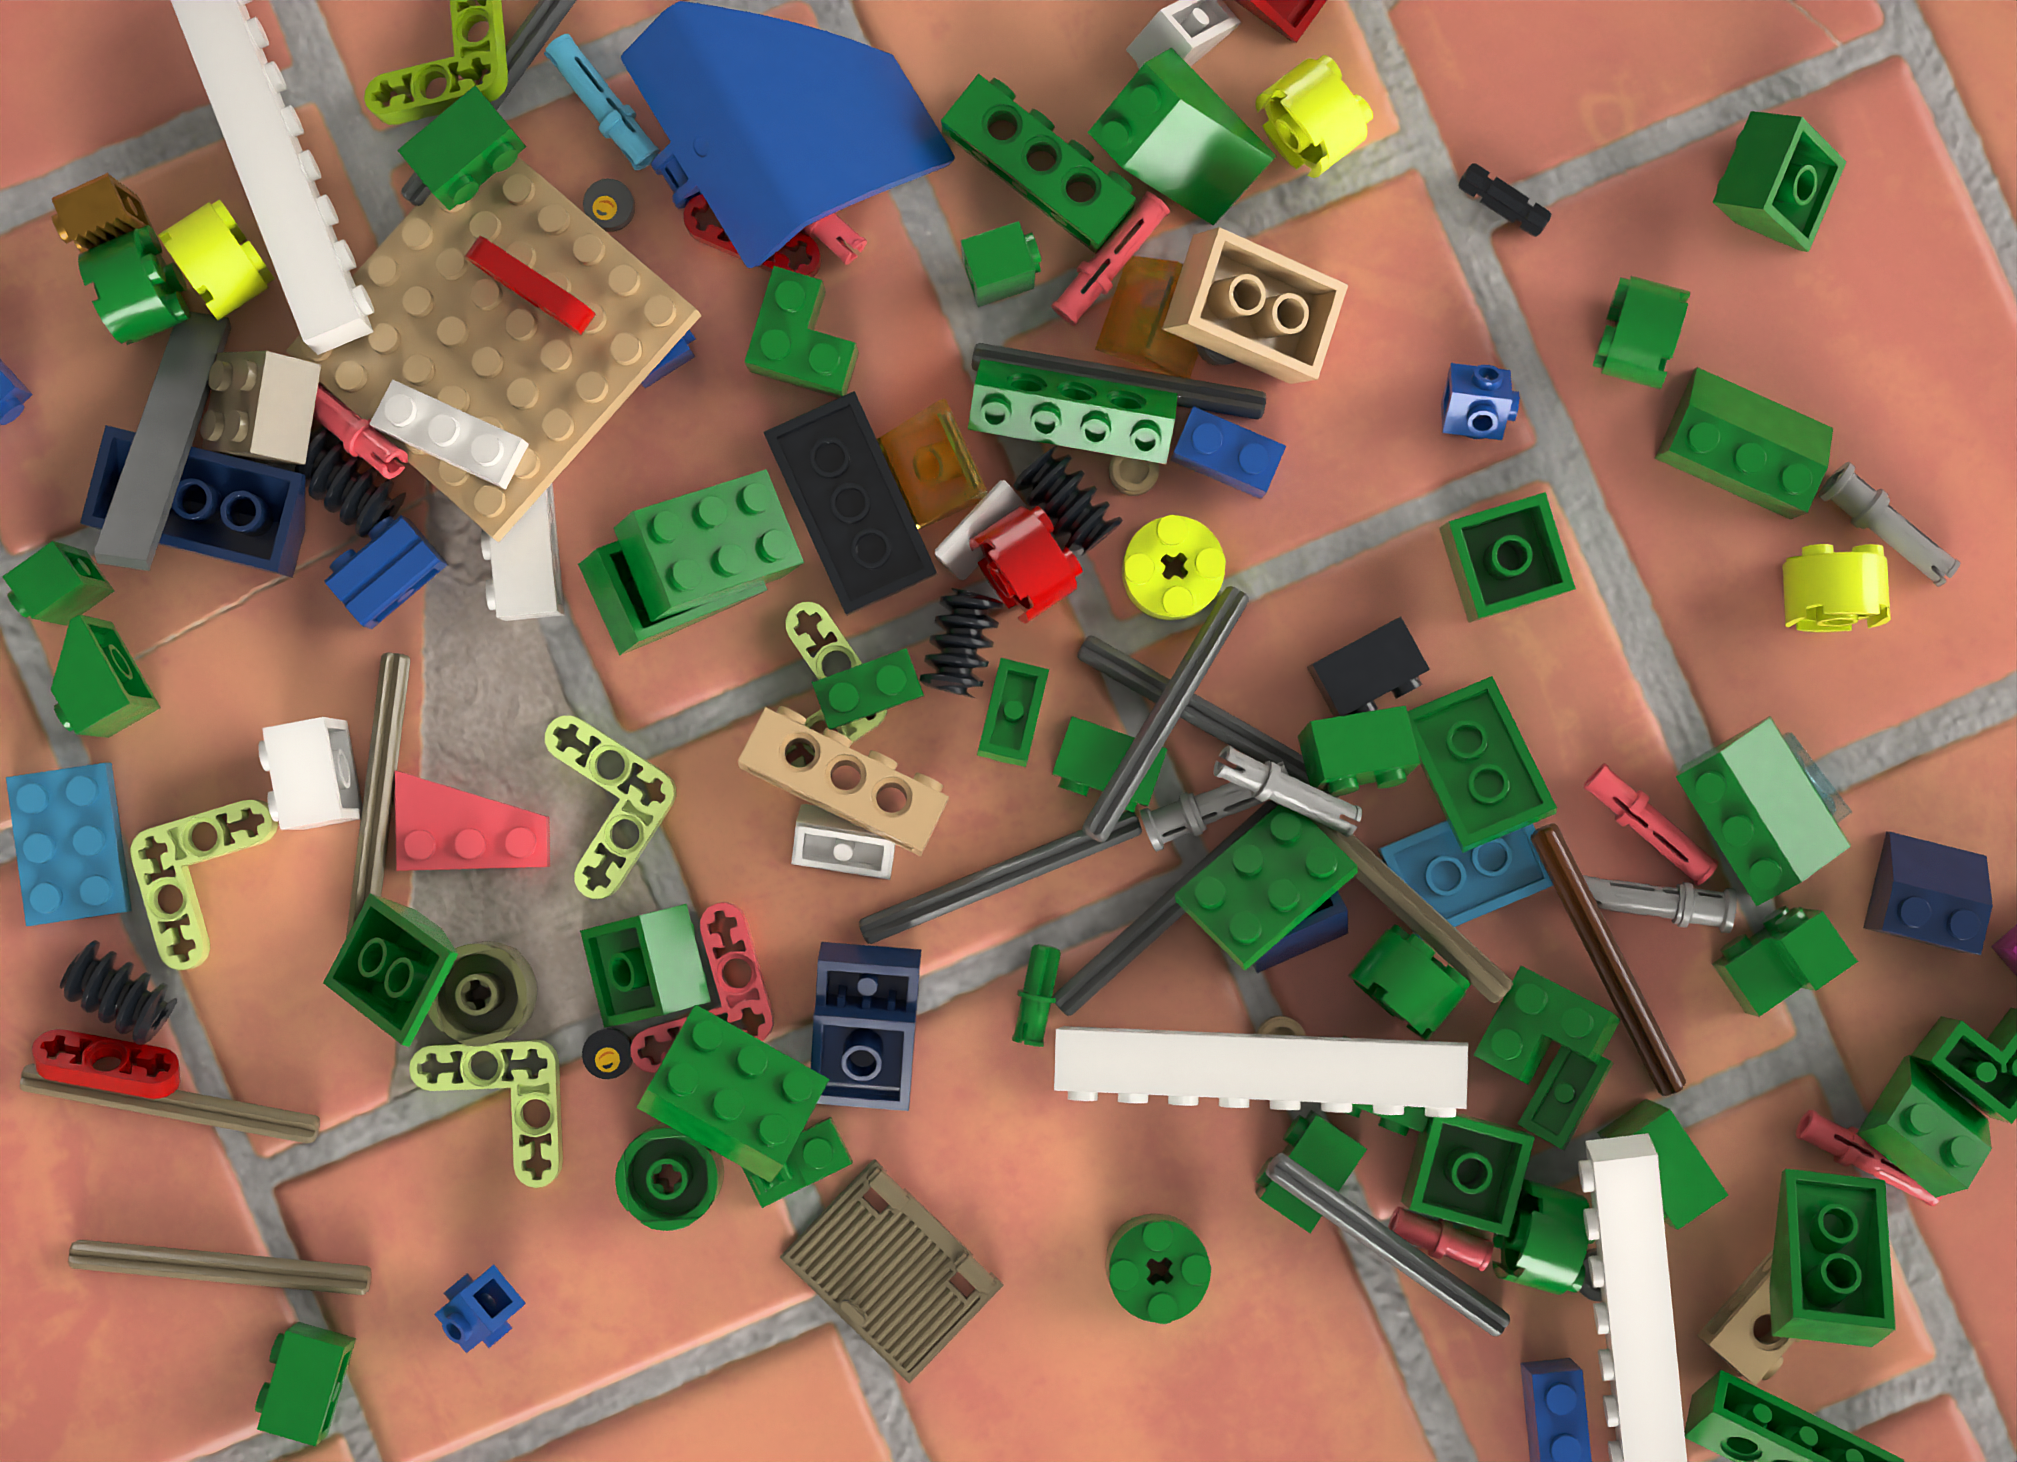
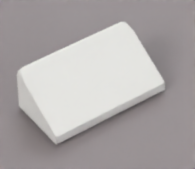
[935,480,1028,581]
[791,804,896,880]

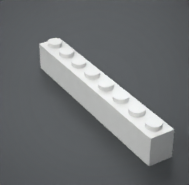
[171,0,374,355]
[1054,1026,1468,1117]
[1578,1134,1687,1462]

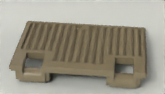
[780,1159,1004,1383]

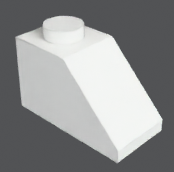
[1126,0,1241,69]

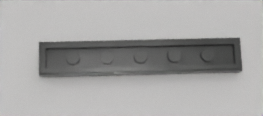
[94,312,231,571]

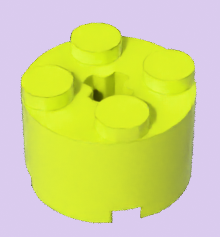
[1255,55,1373,178]
[158,199,275,321]
[1122,515,1226,621]
[1782,544,1891,632]

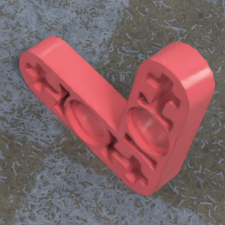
[630,902,774,1073]

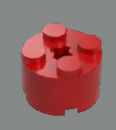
[969,506,1083,624]

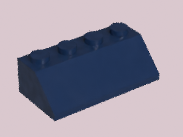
[80,425,305,578]

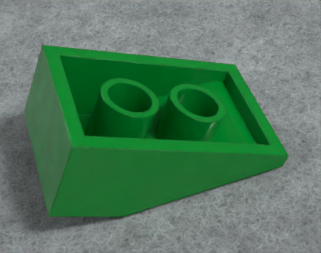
[1087,48,1277,225]
[578,540,767,656]
[323,893,458,1047]
[1769,1169,1896,1347]

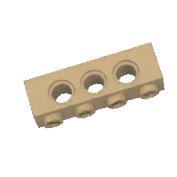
[738,706,949,857]
[1697,1249,1804,1386]

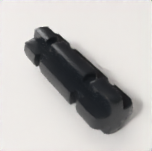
[1458,163,1552,237]

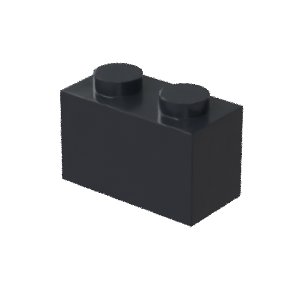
[1307,617,1430,717]

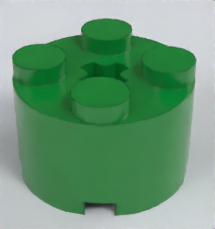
[78,225,191,345]
[1592,276,1691,389]
[1348,924,1471,1041]
[615,1123,724,1231]
[1492,1179,1595,1295]
[1105,1214,1212,1324]

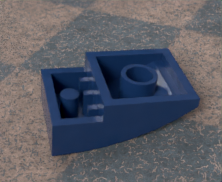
[811,942,922,1111]

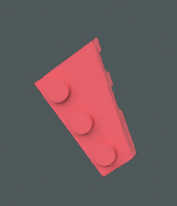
[395,771,550,871]

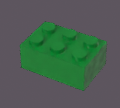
[614,469,804,622]
[636,1004,830,1183]

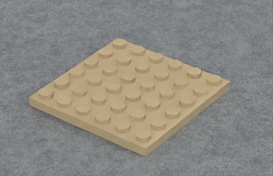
[286,156,702,542]

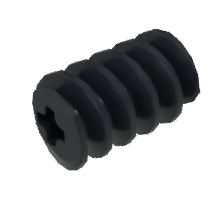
[294,429,406,538]
[1013,445,1123,556]
[919,588,1004,698]
[60,940,177,1045]

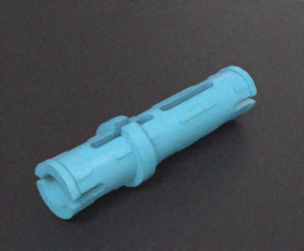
[544,34,660,171]

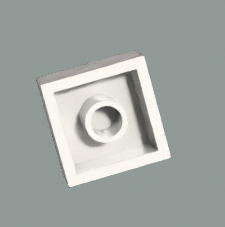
[258,717,362,830]

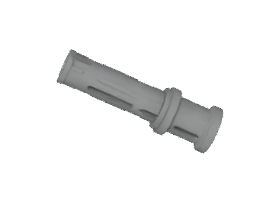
[1818,462,1960,587]
[1140,761,1289,852]
[1583,875,1737,933]

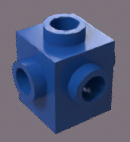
[1441,363,1520,440]
[434,1265,526,1353]

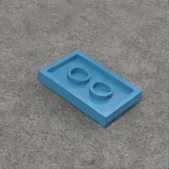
[6,763,132,926]
[1377,820,1554,940]

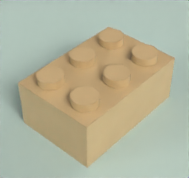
[1162,227,1348,384]

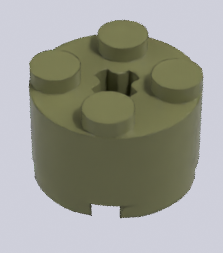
[428,941,537,1046]

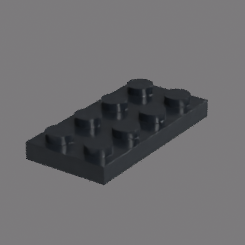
[763,391,938,616]

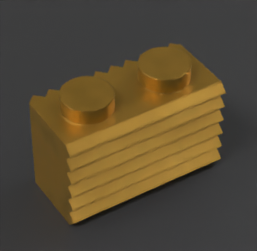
[52,173,155,253]

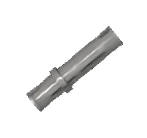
[1213,746,1362,837]

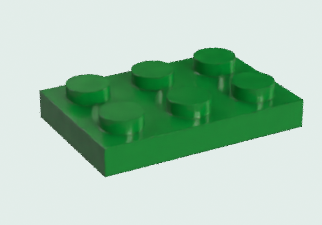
[1407,676,1557,853]
[1175,804,1358,971]

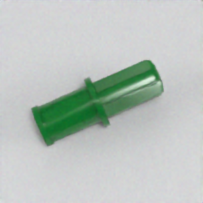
[1012,944,1061,1047]

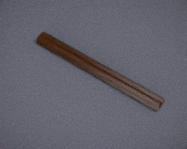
[1530,823,1686,1096]

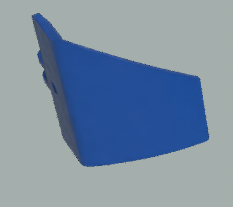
[621,1,955,268]

